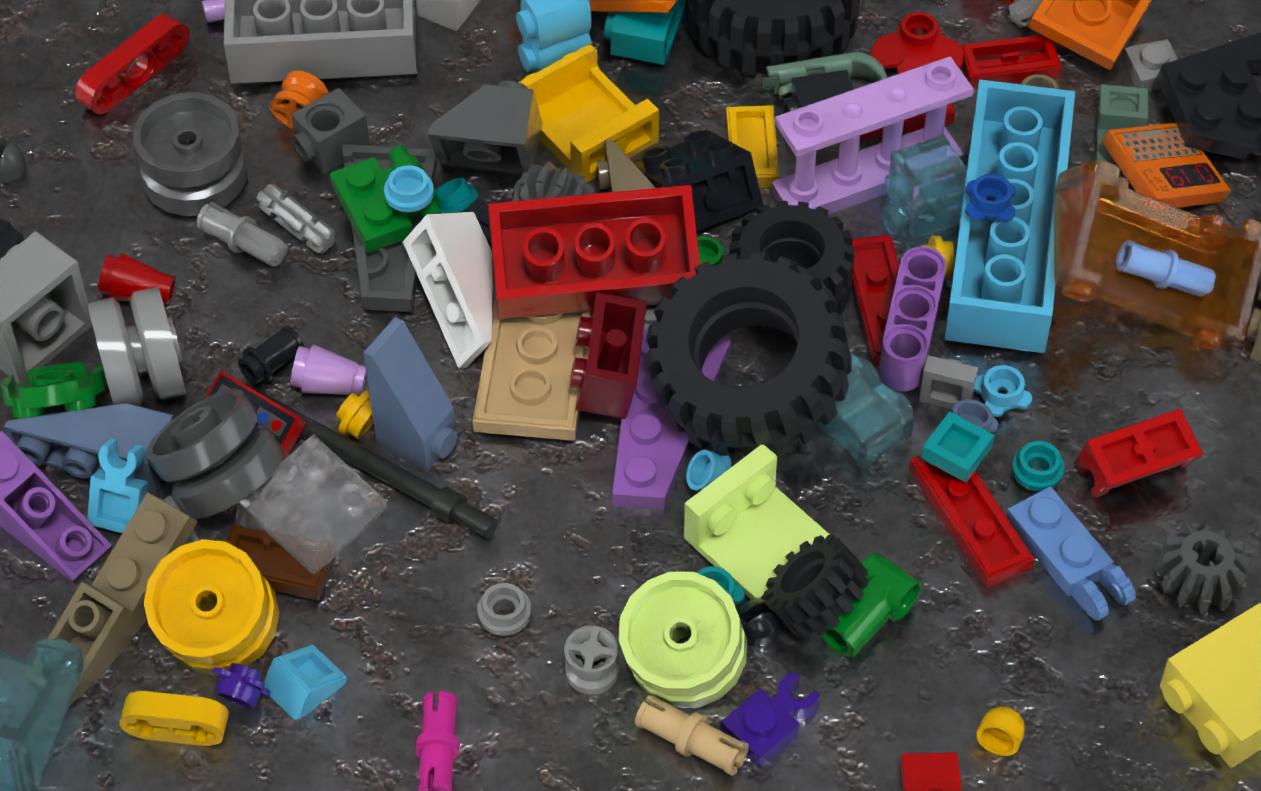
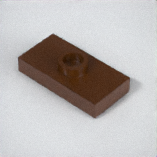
[226,525,336,601]

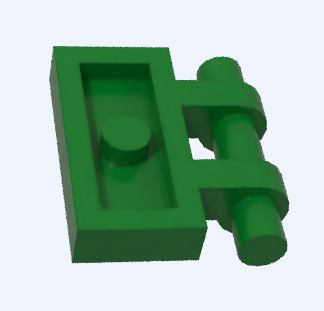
[330,145,443,253]

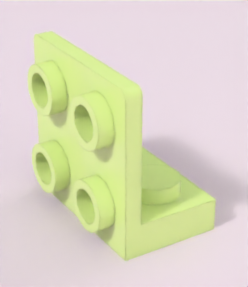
[684,445,830,600]

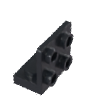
[633,130,764,232]

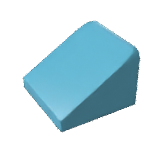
[264,644,348,720]

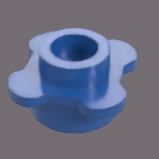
[965,174,1016,222]

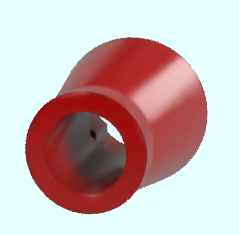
[98,253,176,305]

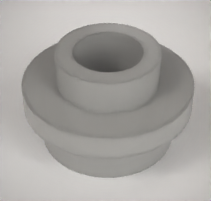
[477,583,531,636]

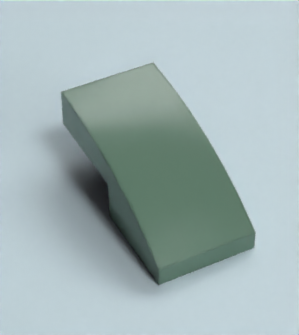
[1094,84,1148,177]

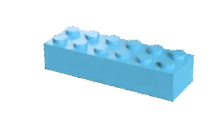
[944,79,1075,353]

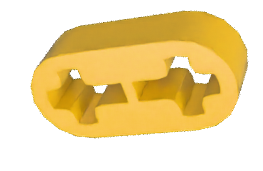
[119,691,229,746]

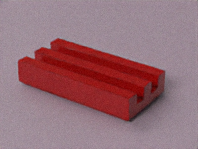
[960,35,1062,89]

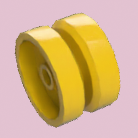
[144,539,280,675]

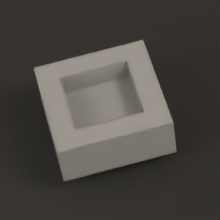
[1122,39,1178,92]
[919,355,978,409]

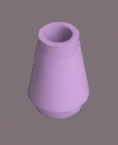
[290,344,367,396]

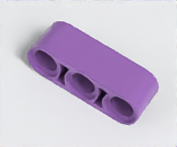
[879,246,946,391]

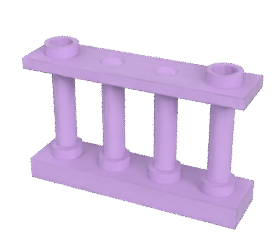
[771,56,974,215]

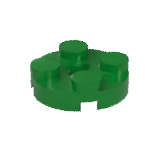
[0,362,107,418]

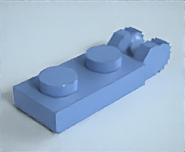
[1006,486,1136,621]

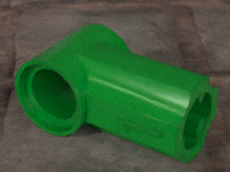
[820,552,922,658]

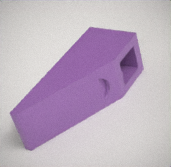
[0,431,112,582]

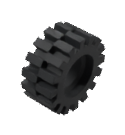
[764,534,869,638]

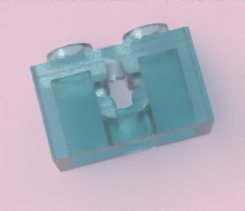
[881,134,967,251]

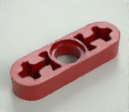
[75,14,190,115]

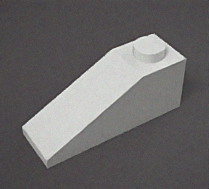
[403,212,493,368]

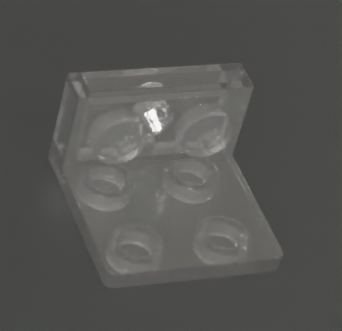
[235,434,387,574]

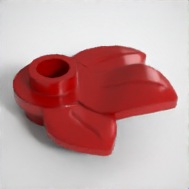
[870,12,963,74]

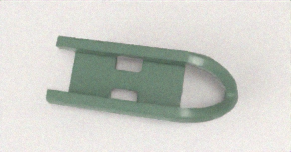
[762,52,887,101]

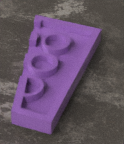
[612,329,733,510]

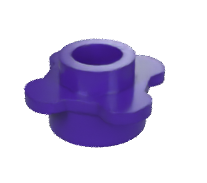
[212,663,271,708]

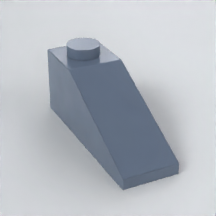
[363,317,458,472]

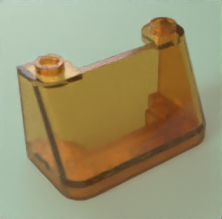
[1054,159,1261,350]

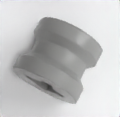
[564,625,619,695]

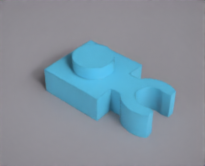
[87,438,148,533]

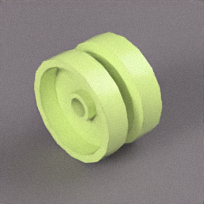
[619,572,747,708]

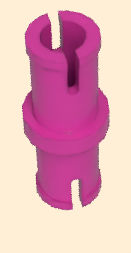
[415,691,460,791]

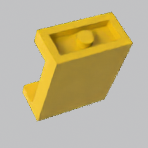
[519,44,659,183]

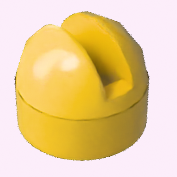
[976,706,1025,756]

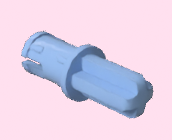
[1116,240,1216,297]

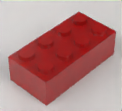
[488,185,700,319]

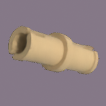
[635,694,749,776]

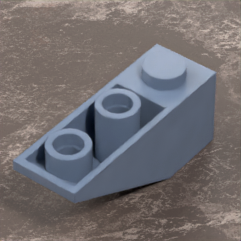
[4,403,174,494]

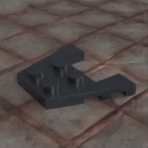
[1157,32,1261,159]

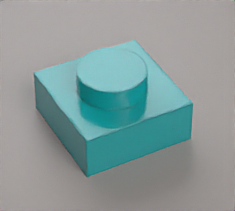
[921,411,995,482]

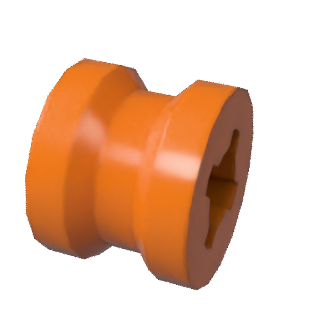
[270,70,328,129]

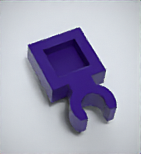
[720,672,820,768]

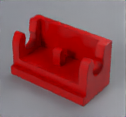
[1074,409,1203,497]

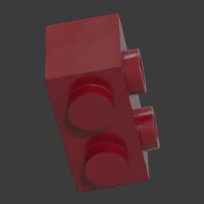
[569,292,647,419]

